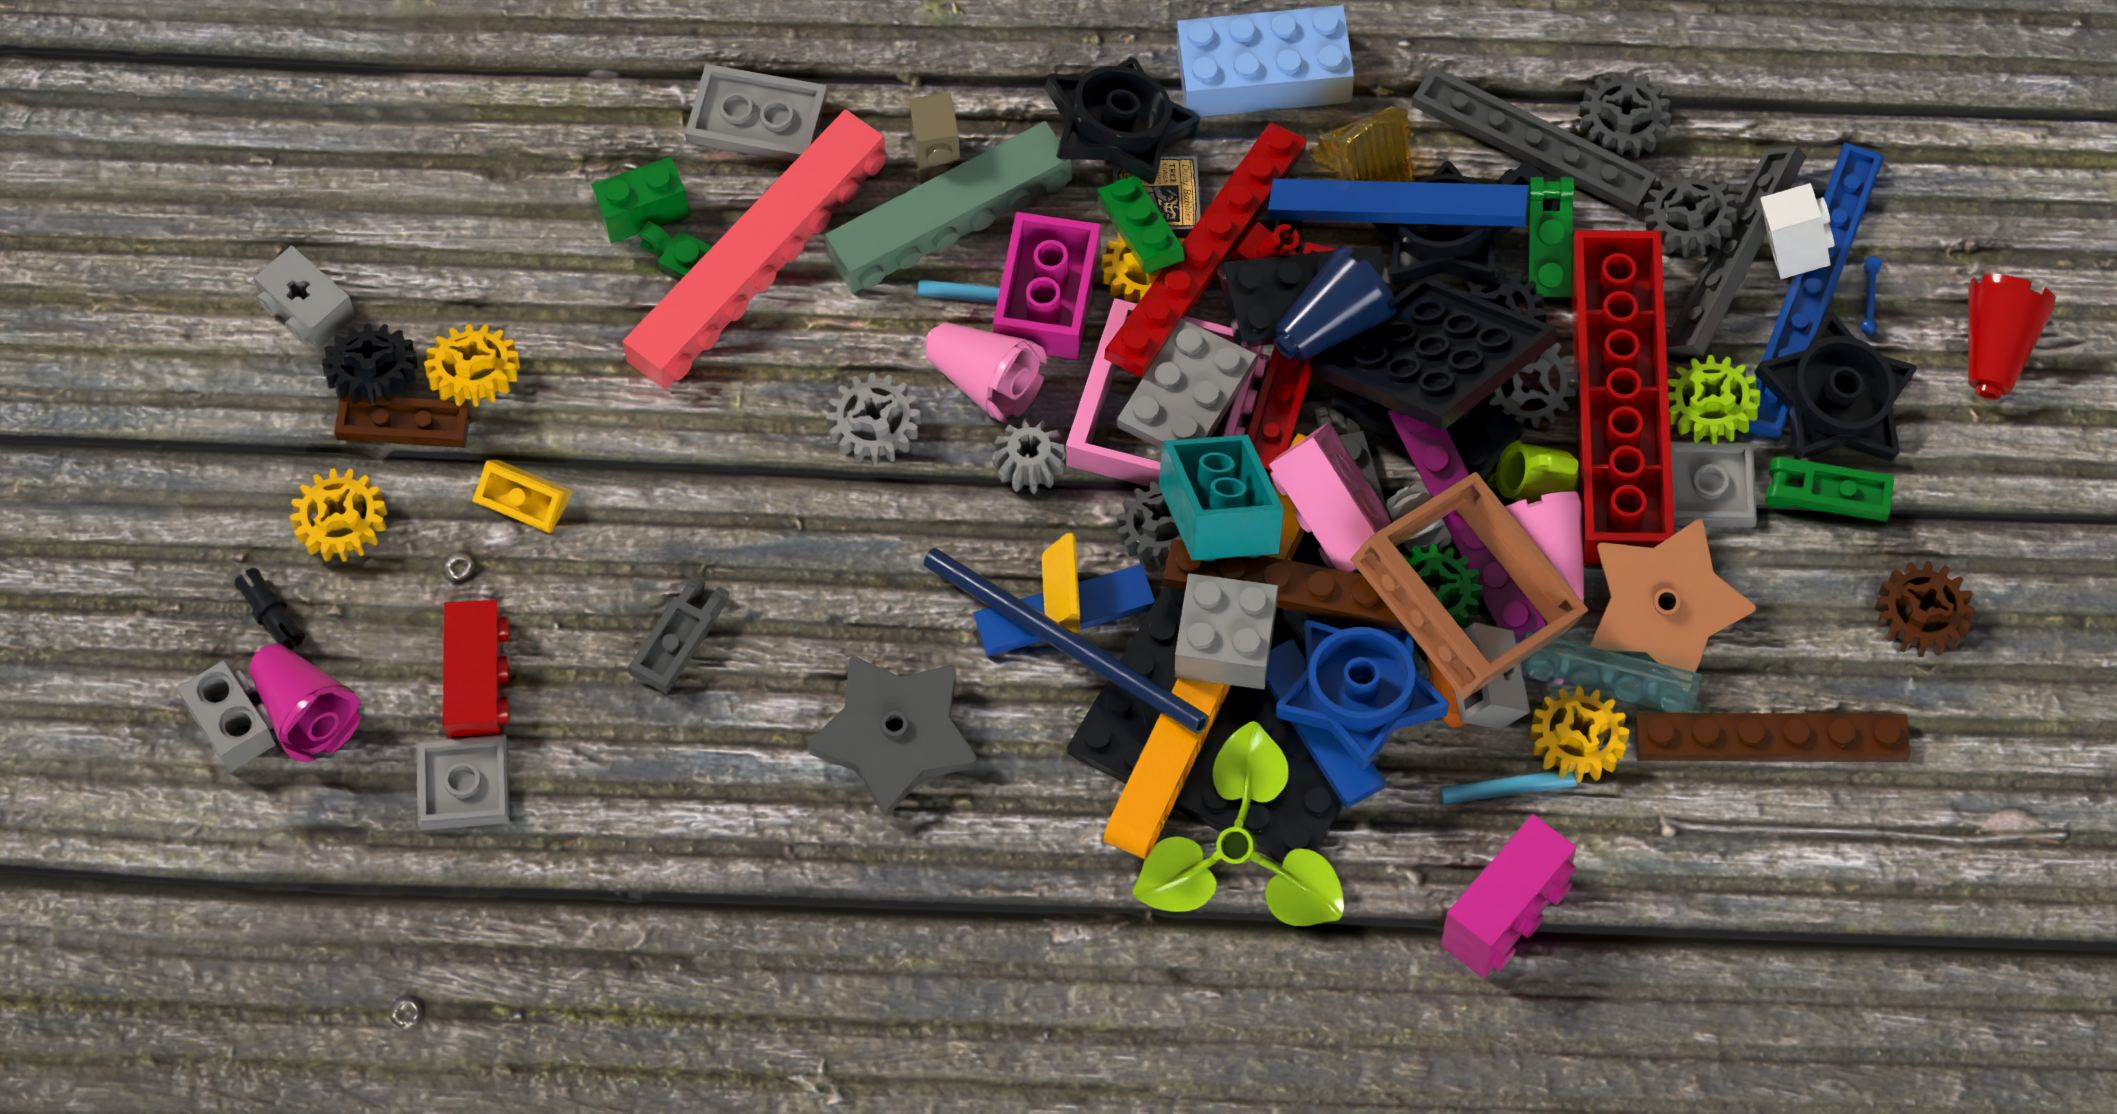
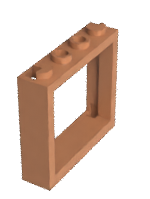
[1350,472,1588,700]

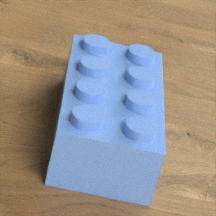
[1177,5,1354,117]

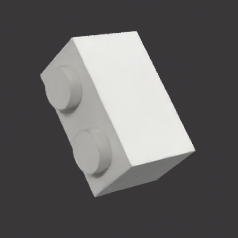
[1760,183,1835,279]

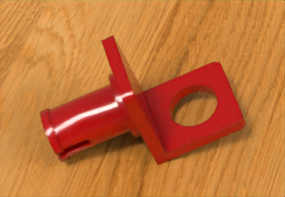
[1225,221,1300,262]

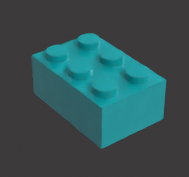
[1158,435,1284,561]

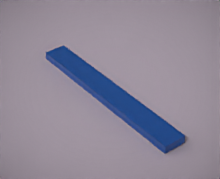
[1748,142,1885,442]

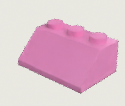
[1269,422,1393,572]

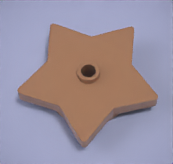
[1589,519,1756,688]

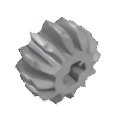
[992,418,1066,495]
[1387,483,1452,555]

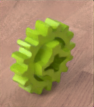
[1668,355,1760,445]

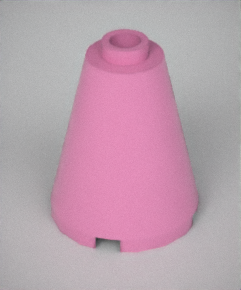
[924,322,1047,423]
[1505,492,1584,603]

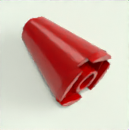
[1968,274,2056,400]

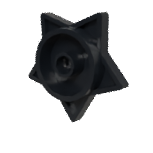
[1044,57,1201,184]
[1372,161,1515,285]
[1754,312,1917,462]

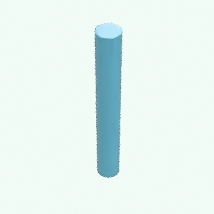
[918,279,1000,304]
[1440,770,1577,805]

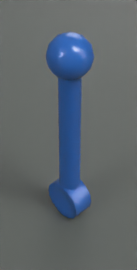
[1860,256,1882,335]

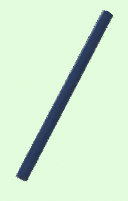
[924,548,1209,734]

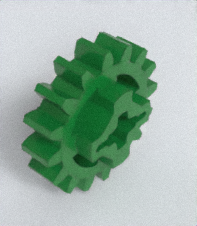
[1402,544,1482,629]

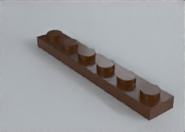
[1162,539,1436,632]
[1635,713,1910,762]

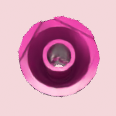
[249,644,361,762]

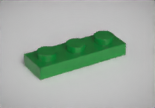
[1097,176,1185,274]

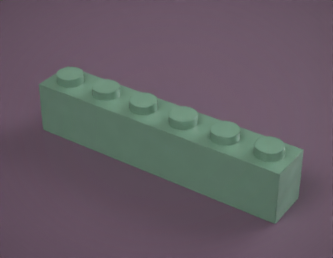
[824,121,1072,293]

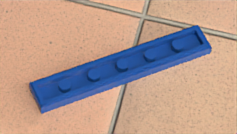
[1268,179,1529,227]

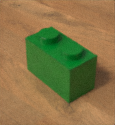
[591,156,690,243]

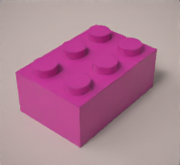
[993,212,1101,360]
[1441,814,1577,979]

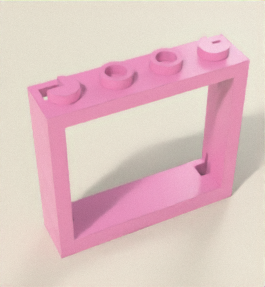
[1065,298,1270,487]

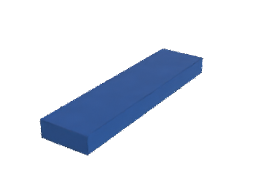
[973,564,1155,657]
[1265,639,1386,809]

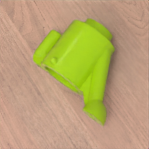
[1486,440,1580,503]

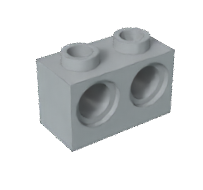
[177,660,276,773]

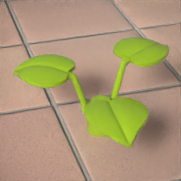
[1133,721,1344,926]

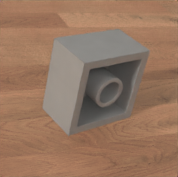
[1175,573,1278,689]

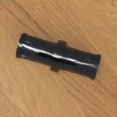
[234,568,305,650]

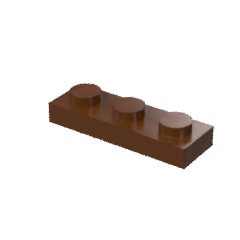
[334,394,471,448]

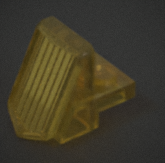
[1309,106,1415,182]

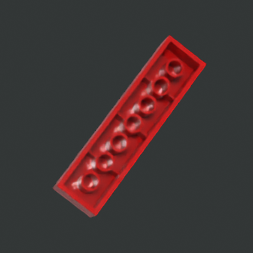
[1571,230,1675,563]

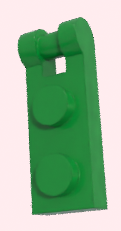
[1527,177,1574,298]
[1765,457,1895,522]

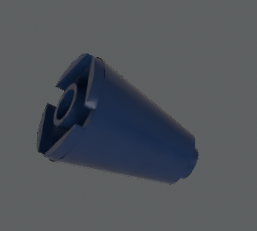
[1274,246,1396,362]

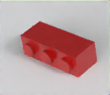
[443,600,511,739]

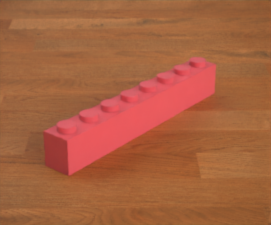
[622,109,886,390]

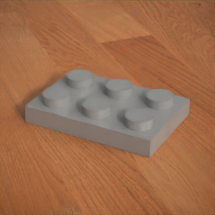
[685,64,828,162]
[1117,318,1257,449]

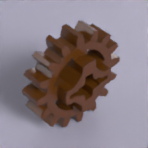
[1875,561,1975,657]

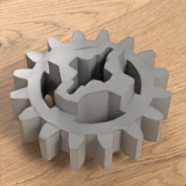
[826,373,921,466]

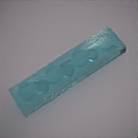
[1520,631,1703,713]

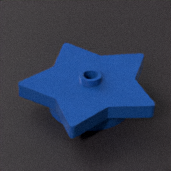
[1276,620,1449,769]

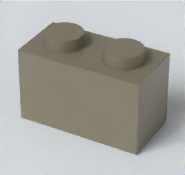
[909,92,961,185]

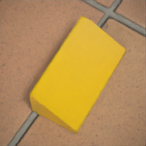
[472,460,573,533]
[1041,533,1080,632]

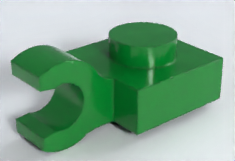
[638,221,712,281]

